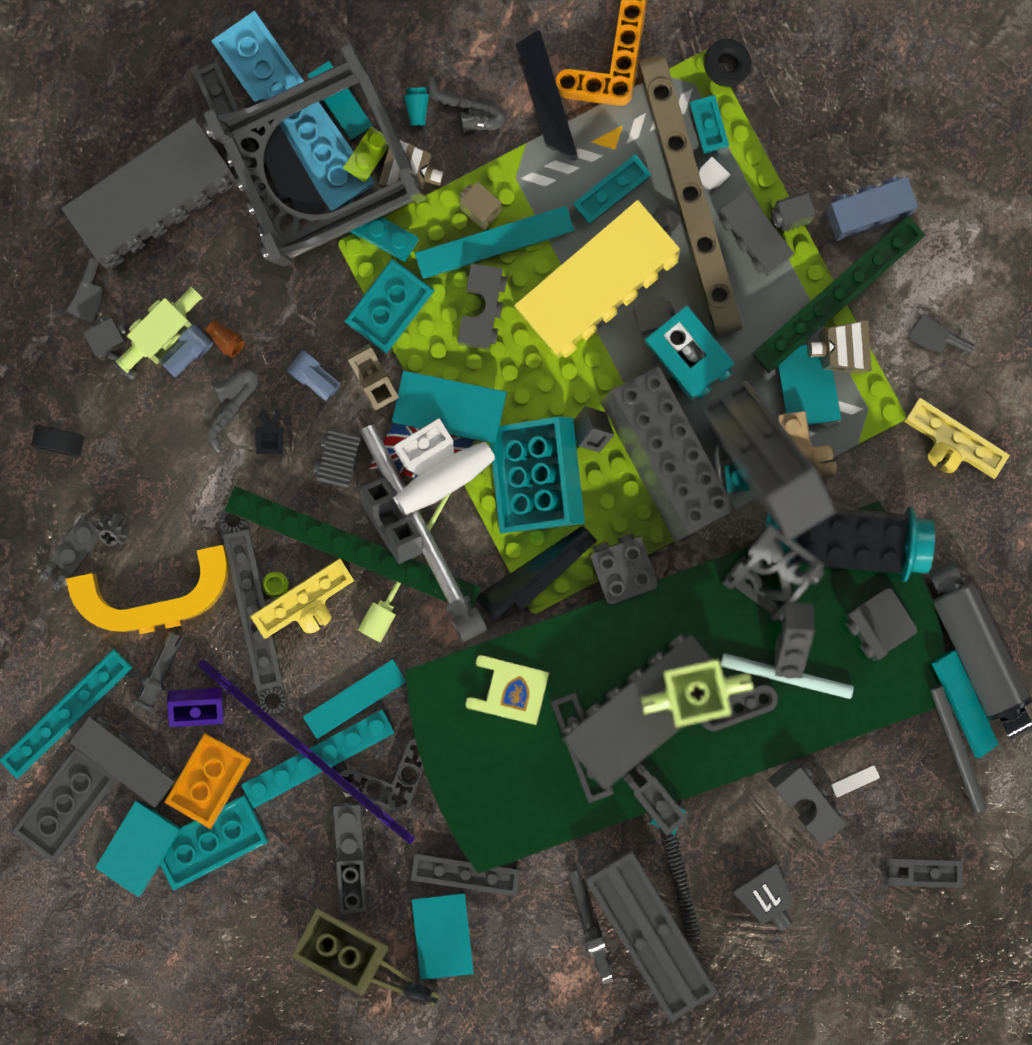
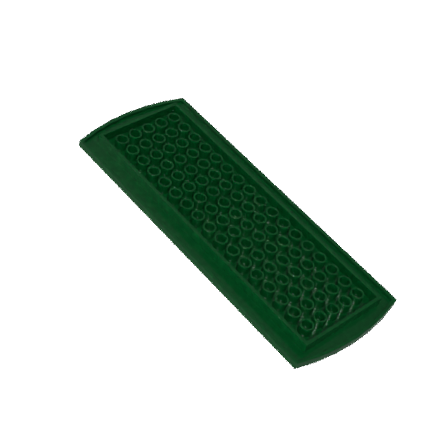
[406,501,950,874]

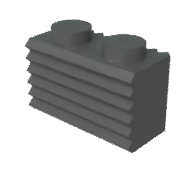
[770,191,815,233]
[314,429,362,489]

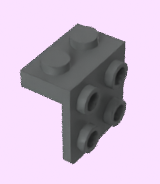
[589,533,657,604]
[844,588,917,661]

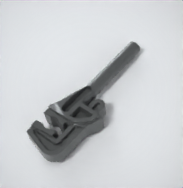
[569,870,613,984]

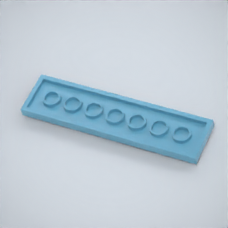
[211,11,375,212]

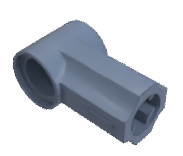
[159,324,213,378]
[286,350,341,402]

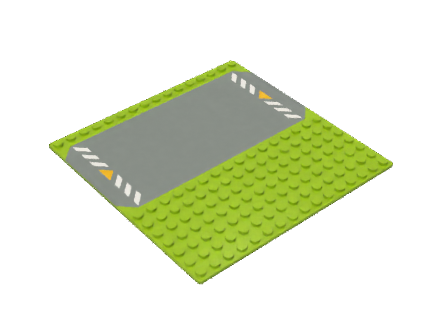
[338,49,906,614]

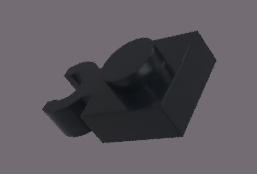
[256,409,284,455]

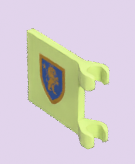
[465,656,549,725]

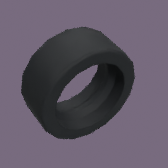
[31,425,85,457]

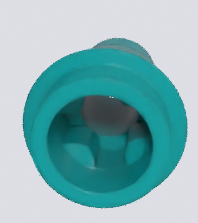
[403,87,430,126]

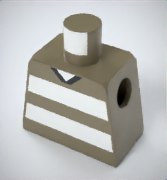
[379,139,444,190]
[807,320,872,374]

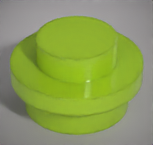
[262,572,289,598]

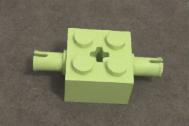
[115,286,202,373]
[641,660,753,727]

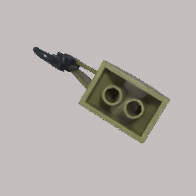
[291,909,440,1007]

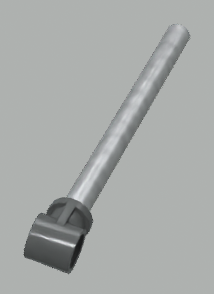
[360,425,487,642]

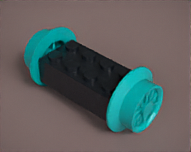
[765,507,935,582]

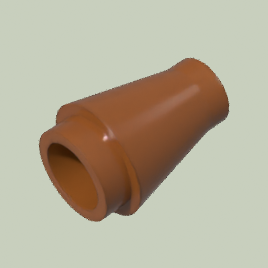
[205,320,245,358]

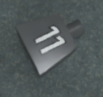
[732,862,794,931]

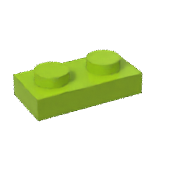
[343,126,389,183]

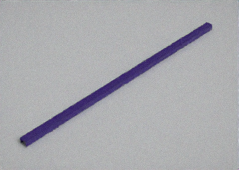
[197,659,415,844]

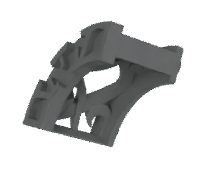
[721,523,825,621]

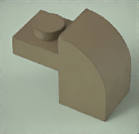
[346,344,399,410]

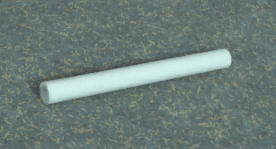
[720,653,854,699]

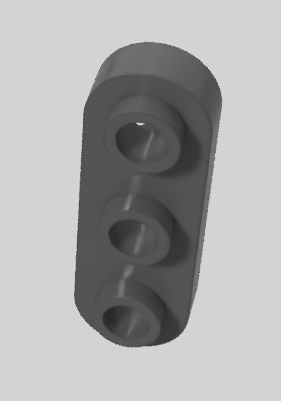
[700,685,778,731]

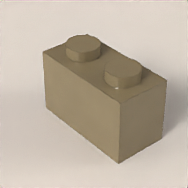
[459,182,502,231]

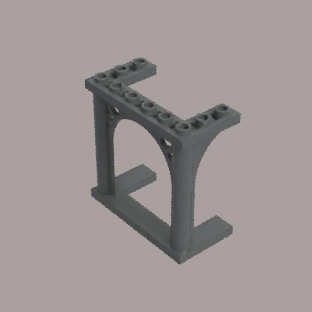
[203,43,427,267]

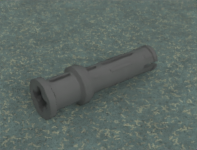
[131,631,184,712]

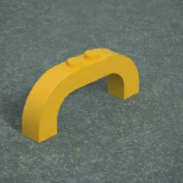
[66,545,229,634]

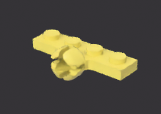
[904,398,1010,479]
[250,558,354,639]

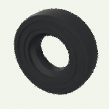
[704,39,752,87]

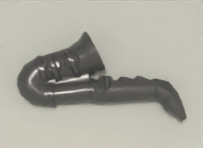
[427,76,506,134]
[207,368,259,452]

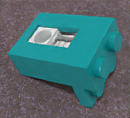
[645,306,735,400]

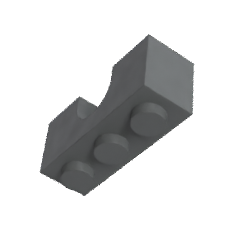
[458,263,507,350]
[633,296,693,382]
[360,477,422,564]
[774,602,814,679]
[767,760,846,845]

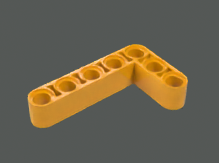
[556,0,648,106]

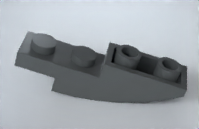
[333,802,367,913]

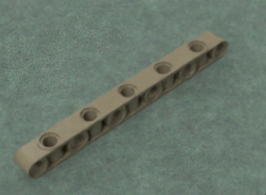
[638,54,742,337]

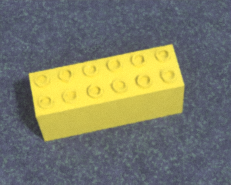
[515,200,680,359]

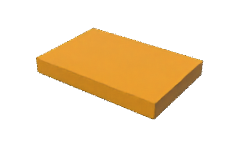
[164,733,251,829]

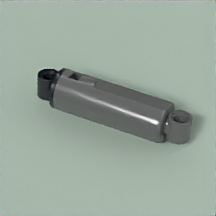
[929,560,1032,741]

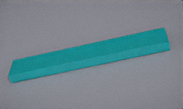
[415,205,574,279]
[0,649,133,779]

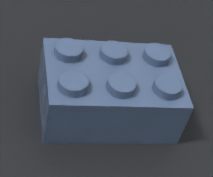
[826,176,918,242]

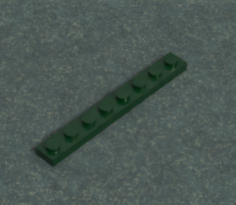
[751,216,926,374]

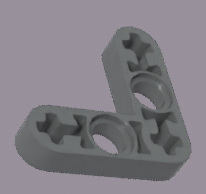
[338,738,424,812]

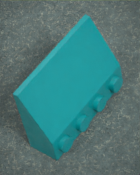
[490,417,585,533]

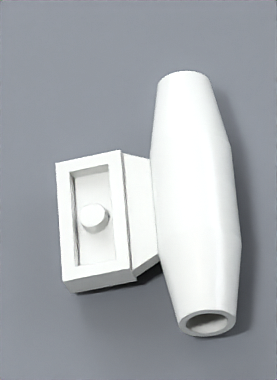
[393,419,495,515]

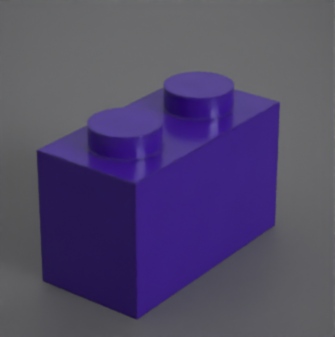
[167,687,224,727]

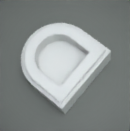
[699,157,731,190]

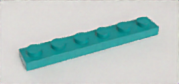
[241,709,395,809]

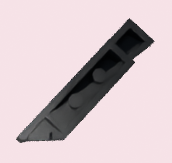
[515,30,578,161]
[244,99,327,225]
[477,526,597,620]

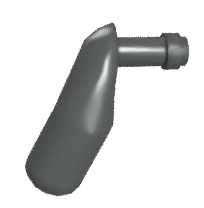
[106,352,137,379]

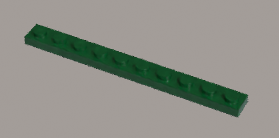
[224,486,481,608]

